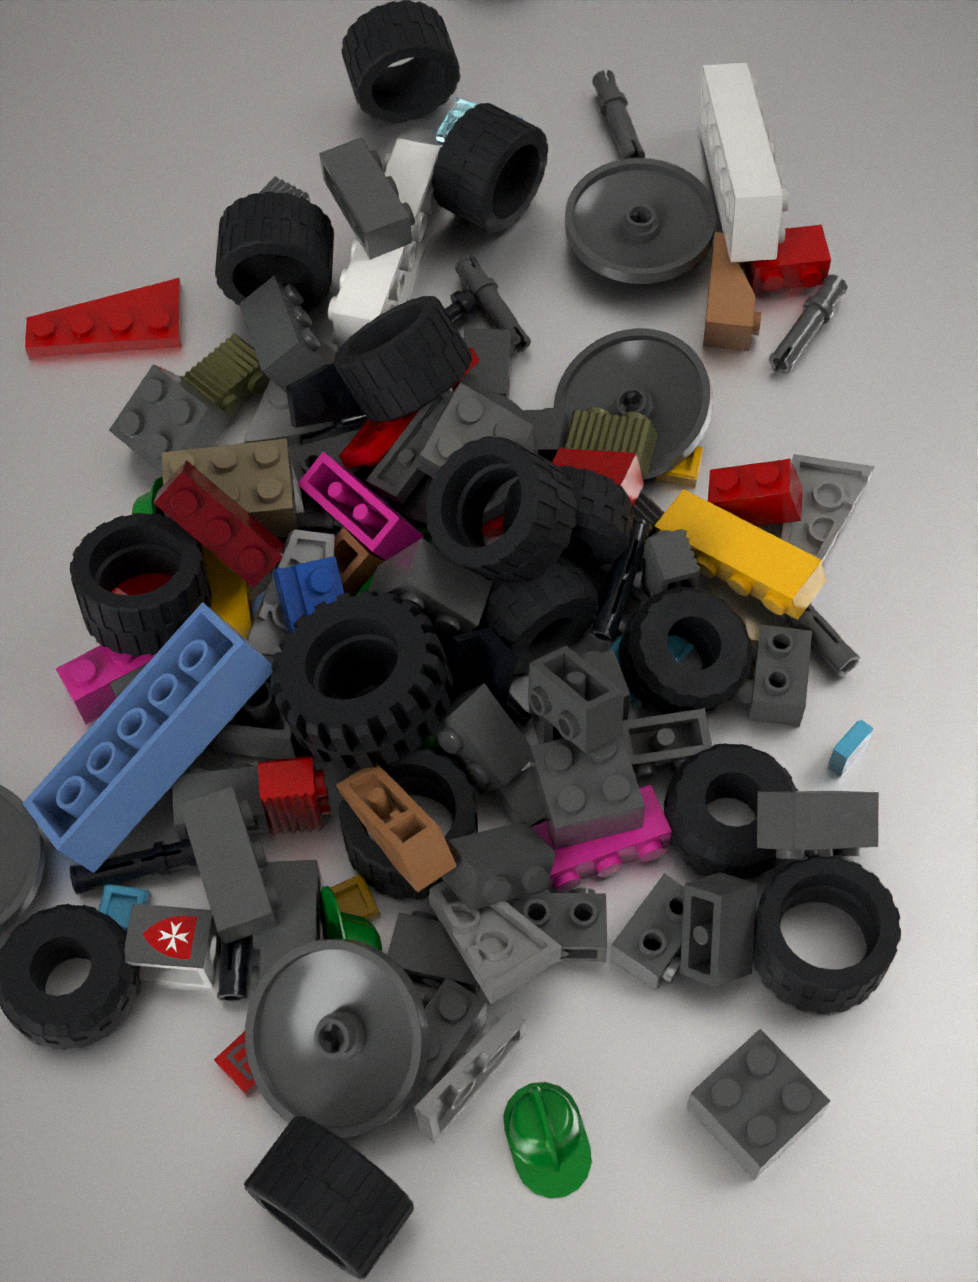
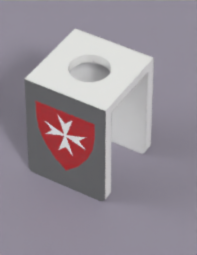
[123,904,221,988]

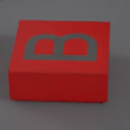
[214,1031,258,1097]

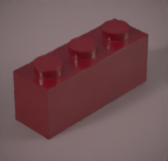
[154,460,284,588]

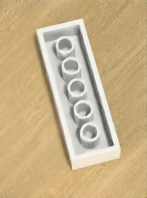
[699,62,789,262]
[328,138,441,351]

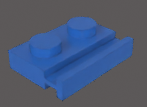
[272,556,345,633]

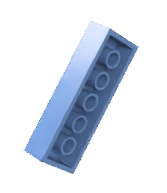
[22,602,273,873]

